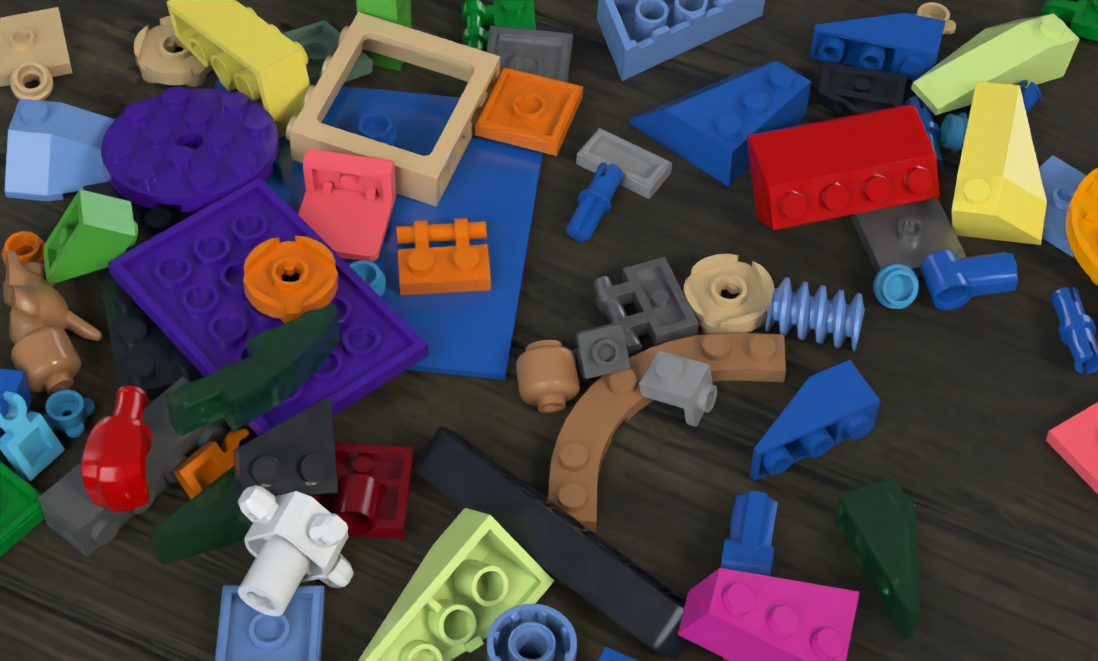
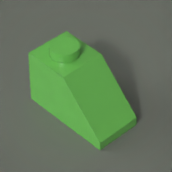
[43,189,138,283]

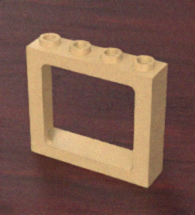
[286,12,500,207]

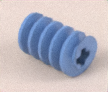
[765,277,865,352]

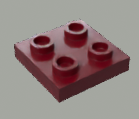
[311,443,414,540]

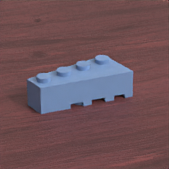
[597,0,765,81]

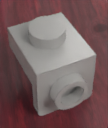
[639,350,717,427]

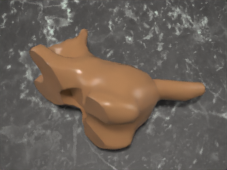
[2,250,103,344]

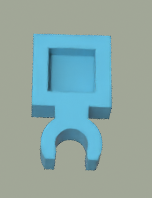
[0,391,65,481]

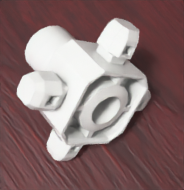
[238,486,354,616]

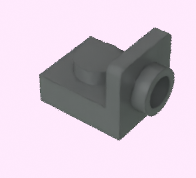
[571,323,631,379]

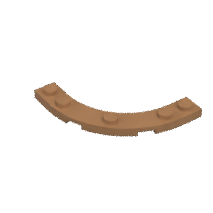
[548,333,786,532]

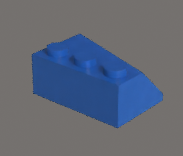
[629,61,811,187]

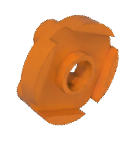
[243,236,338,325]

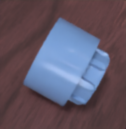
[487,604,577,661]

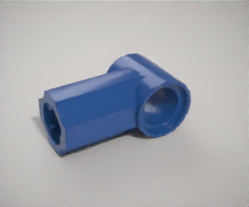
[920,250,1018,310]
[720,490,778,576]

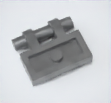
[593,257,699,356]

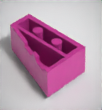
[678,568,860,661]

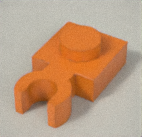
[172,429,249,510]

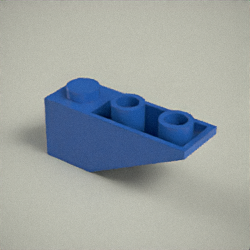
[810,13,946,81]
[750,360,880,481]

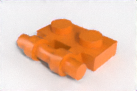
[396,218,491,296]

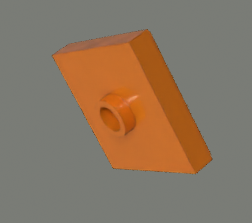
[475,67,583,156]

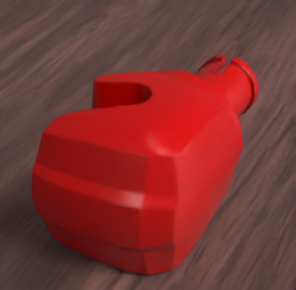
[80,386,153,512]

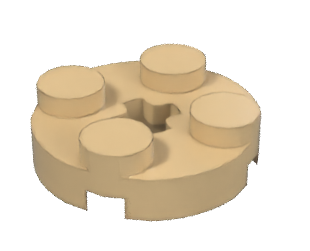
[134,16,213,87]
[683,254,775,334]

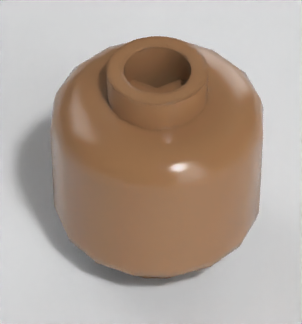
[10,323,82,395]
[516,340,580,413]

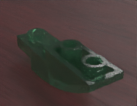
[166,303,339,437]

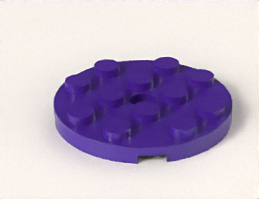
[101,87,280,212]

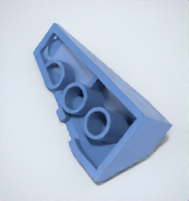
[4,99,195,202]

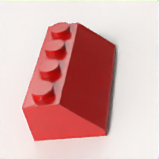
[747,104,940,230]

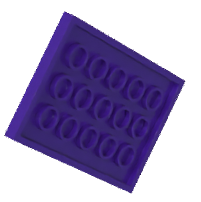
[108,177,428,436]

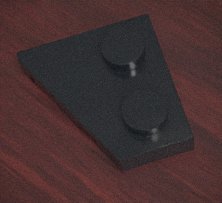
[816,62,907,117]
[233,399,338,500]

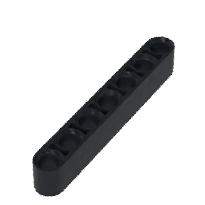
[414,426,689,660]

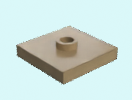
[0,7,73,87]

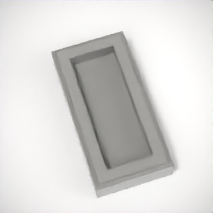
[576,128,672,199]

